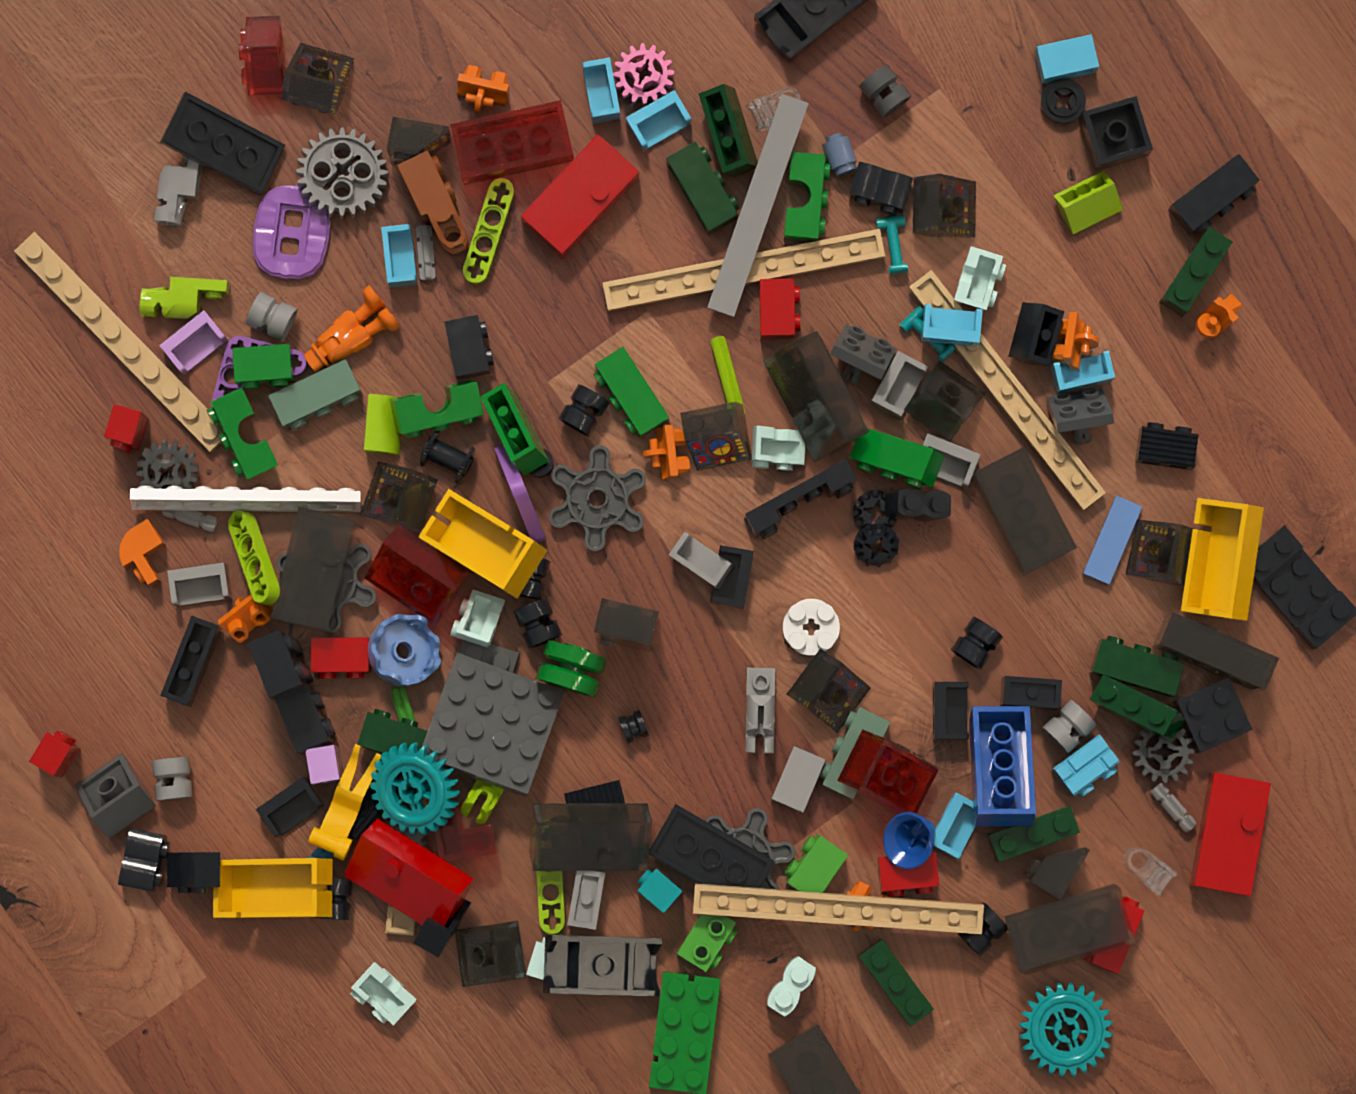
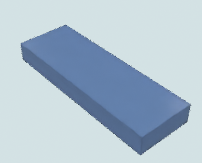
[1082,495,1142,585]

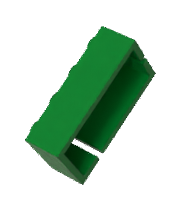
[649,971,721,1094]

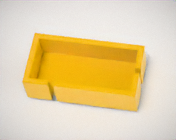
[419,489,548,599]
[1181,498,1264,621]
[213,858,333,918]

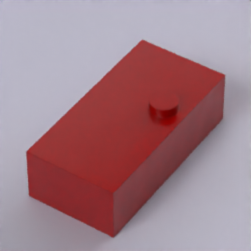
[521,134,639,259]
[1190,772,1271,896]
[344,819,474,928]

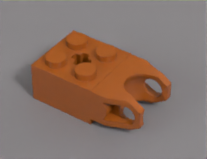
[397,151,468,256]

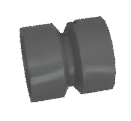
[859,65,911,118]

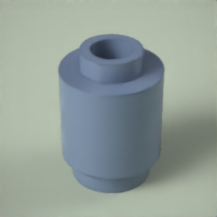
[822,133,857,177]

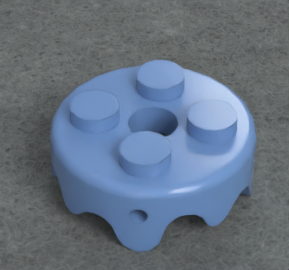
[368,614,441,687]

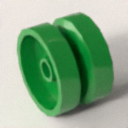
[535,640,607,698]

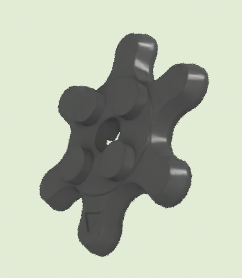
[549,445,646,551]
[276,527,376,633]
[705,808,795,890]

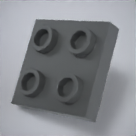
[830,324,897,384]
[1046,387,1114,444]

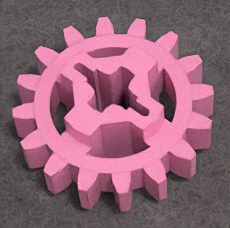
[613,43,674,106]

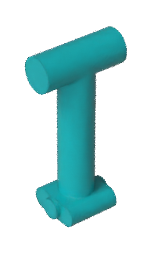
[876,215,909,275]
[899,305,956,363]

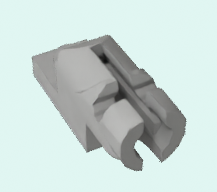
[154,156,203,227]
[745,667,775,754]

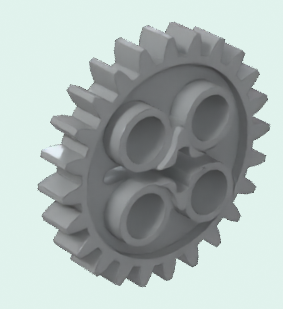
[296,127,388,219]

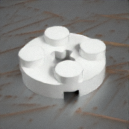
[782,599,840,656]

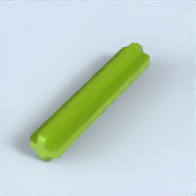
[710,336,746,419]

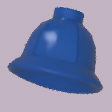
[883,812,936,869]

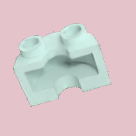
[954,246,1006,310]
[752,426,806,471]
[450,589,505,648]
[350,962,417,1026]

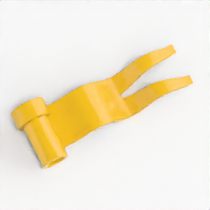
[308,744,381,861]

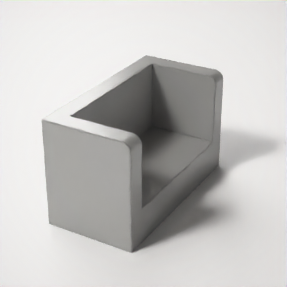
[870,351,928,420]
[922,433,980,489]
[669,532,735,590]
[167,563,232,607]
[771,746,826,813]
[567,868,606,930]

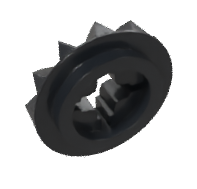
[1041,79,1086,124]
[853,490,897,530]
[853,524,899,568]

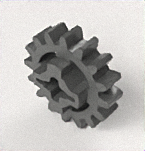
[136,438,199,489]
[1131,729,1195,784]

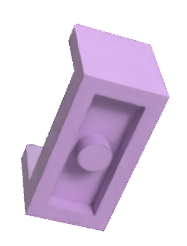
[159,310,228,375]
[306,745,343,785]

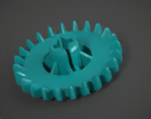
[370,742,460,835]
[1019,982,1113,1077]

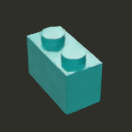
[637,869,682,913]

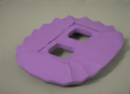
[253,185,331,280]

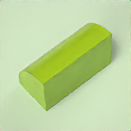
[1053,171,1123,234]
[364,394,402,456]

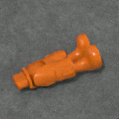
[303,285,400,373]

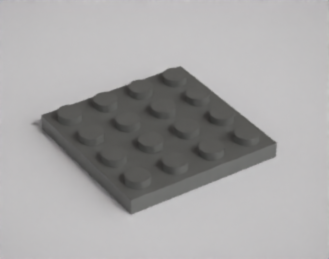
[422,652,565,797]

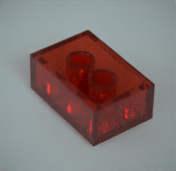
[364,524,470,626]
[837,729,938,814]

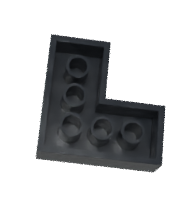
[247,630,336,755]

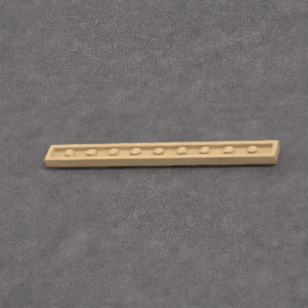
[603,229,885,312]
[14,231,222,453]
[908,270,1106,511]
[693,883,984,934]

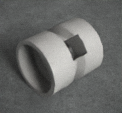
[246,291,298,341]
[1042,700,1097,754]
[152,757,193,801]

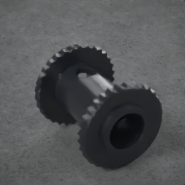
[420,431,476,484]

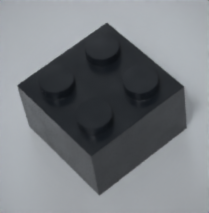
[1079,96,1153,171]
[1172,677,1253,754]

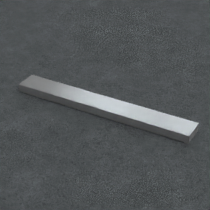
[707,94,809,318]

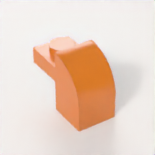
[119,519,166,587]

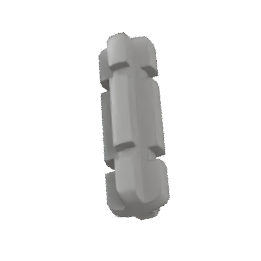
[415,225,436,281]
[162,510,218,532]
[1150,783,1197,832]

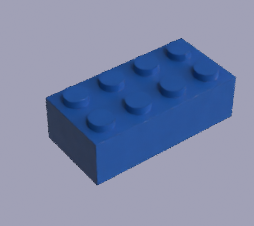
[969,706,1036,826]

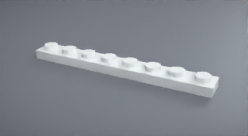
[130,486,361,512]

